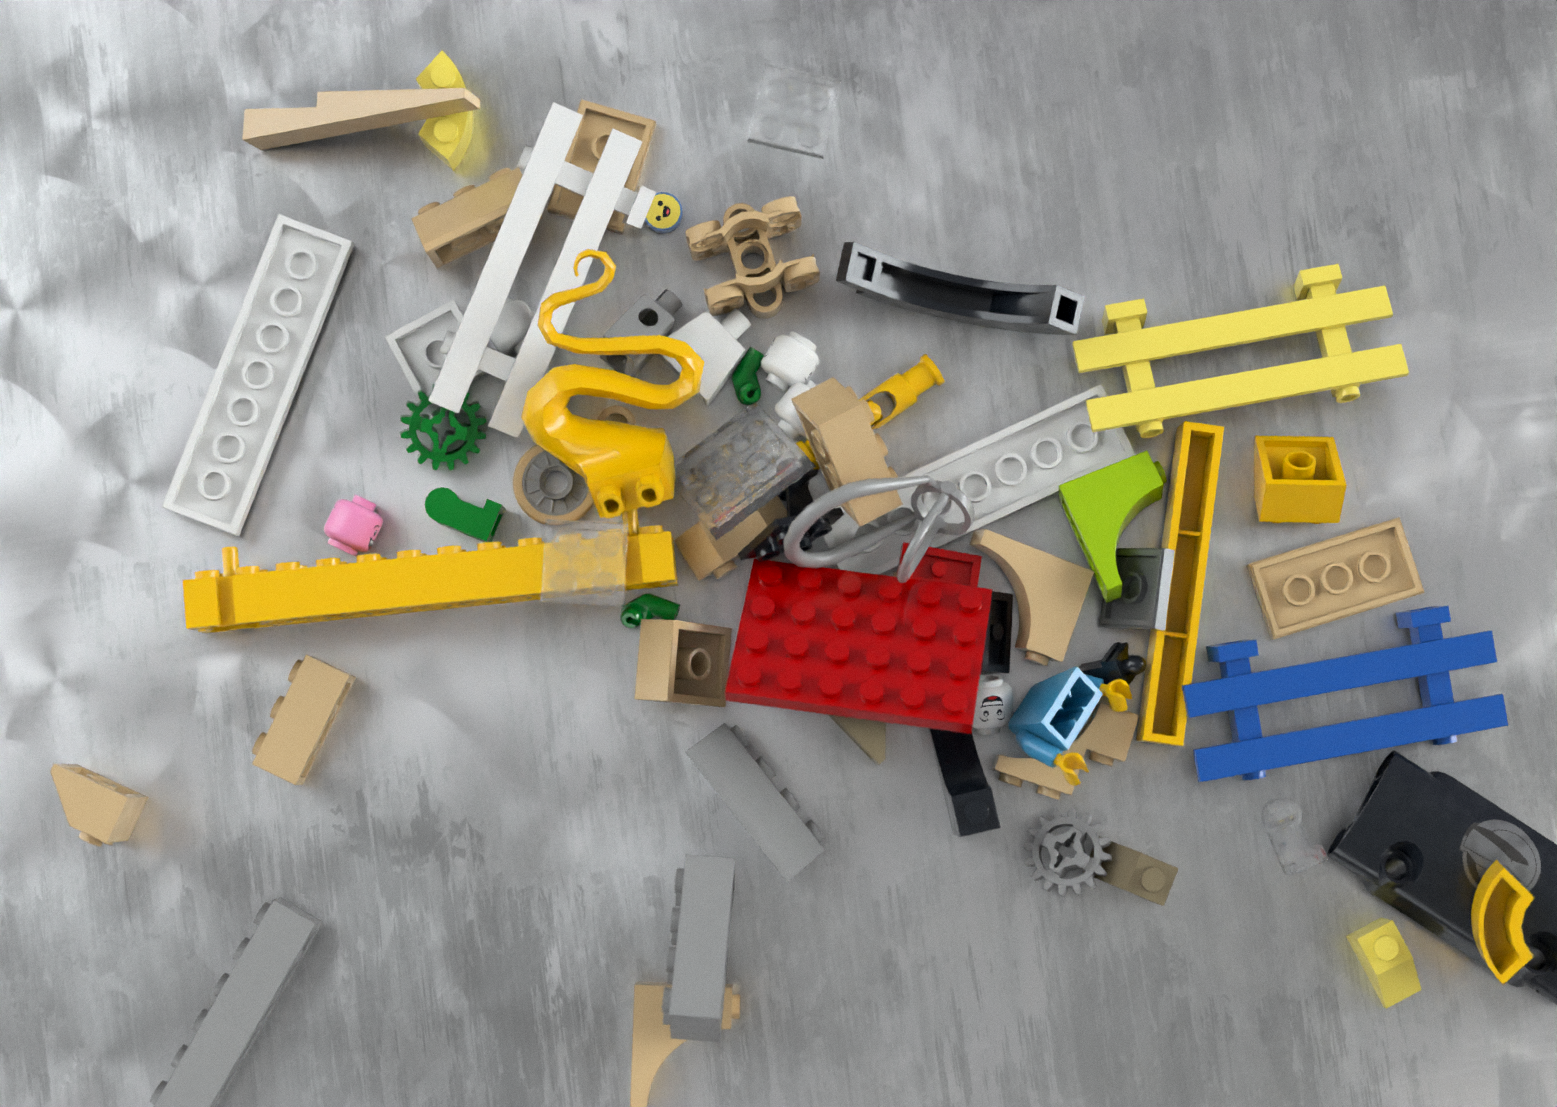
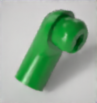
[732,346,764,405]
[620,593,680,629]

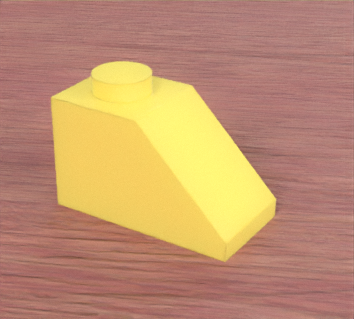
[1346,918,1421,1009]

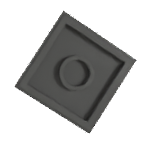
[1100,548,1175,631]

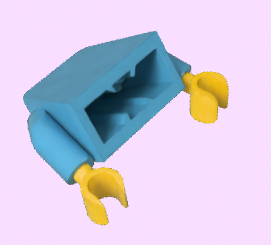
[1008,666,1132,786]

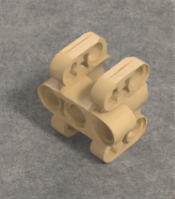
[685,196,820,319]

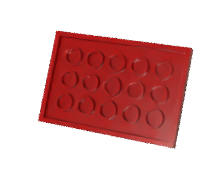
[725,559,992,734]

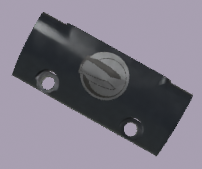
[1327,750,1557,1005]

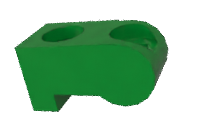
[424,487,506,542]

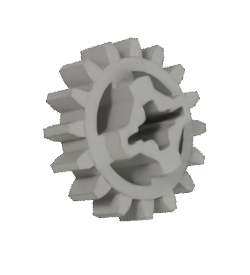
[1023,808,1112,897]

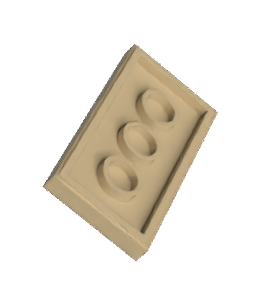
[1246,517,1425,640]

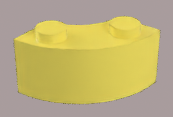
[416,51,474,171]

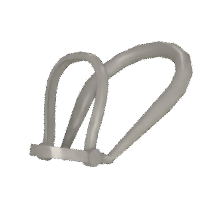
[783,475,975,583]

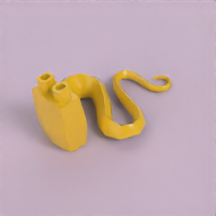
[521,249,704,519]

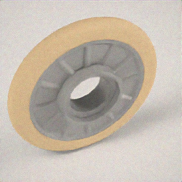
[513,444,594,526]

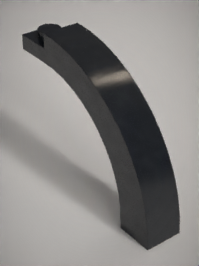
[836,242,1085,335]

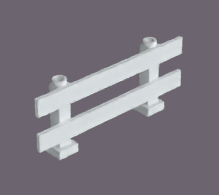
[428,102,656,438]

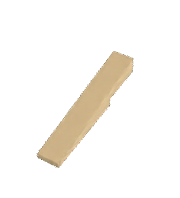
[242,88,480,150]

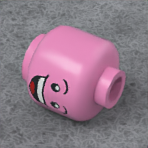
[324,495,383,556]

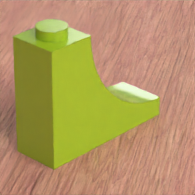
[1058,450,1167,603]

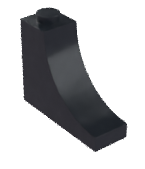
[929,728,1001,837]

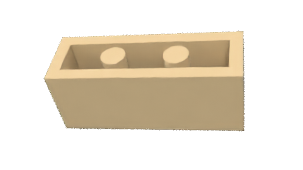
[252,655,356,785]

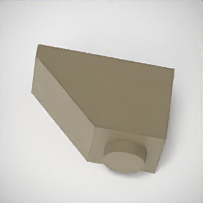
[1082,836,1179,906]

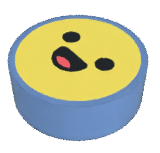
[645,192,683,234]

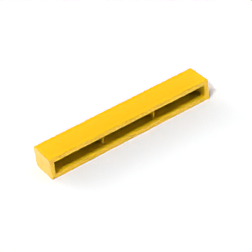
[1136,421,1224,747]

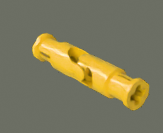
[795,354,945,470]

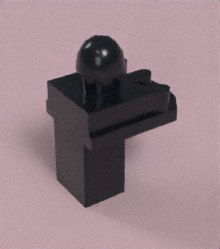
[1079,642,1146,685]

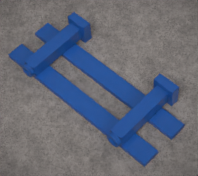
[1182,606,1509,782]

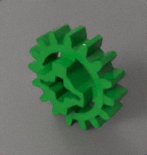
[400,384,486,470]

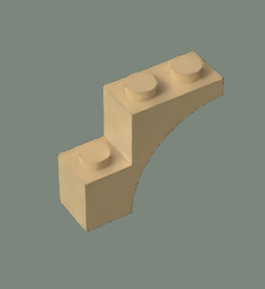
[991,703,1139,800]

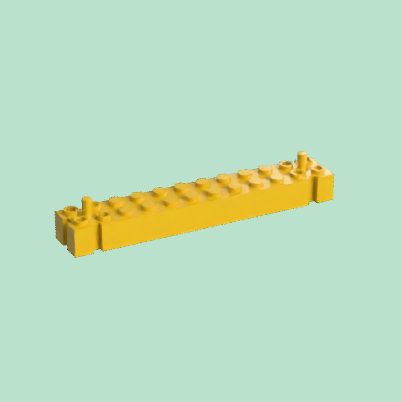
[182,508,678,633]

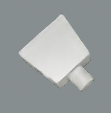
[657,308,751,406]

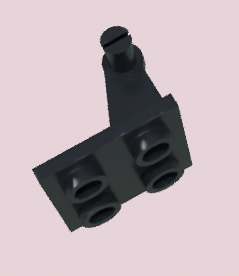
[738,461,844,562]

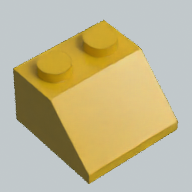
[1254,435,1347,524]

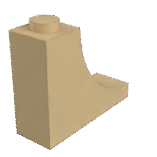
[969,529,1094,666]
[630,981,740,1107]

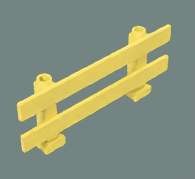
[1072,264,1409,438]

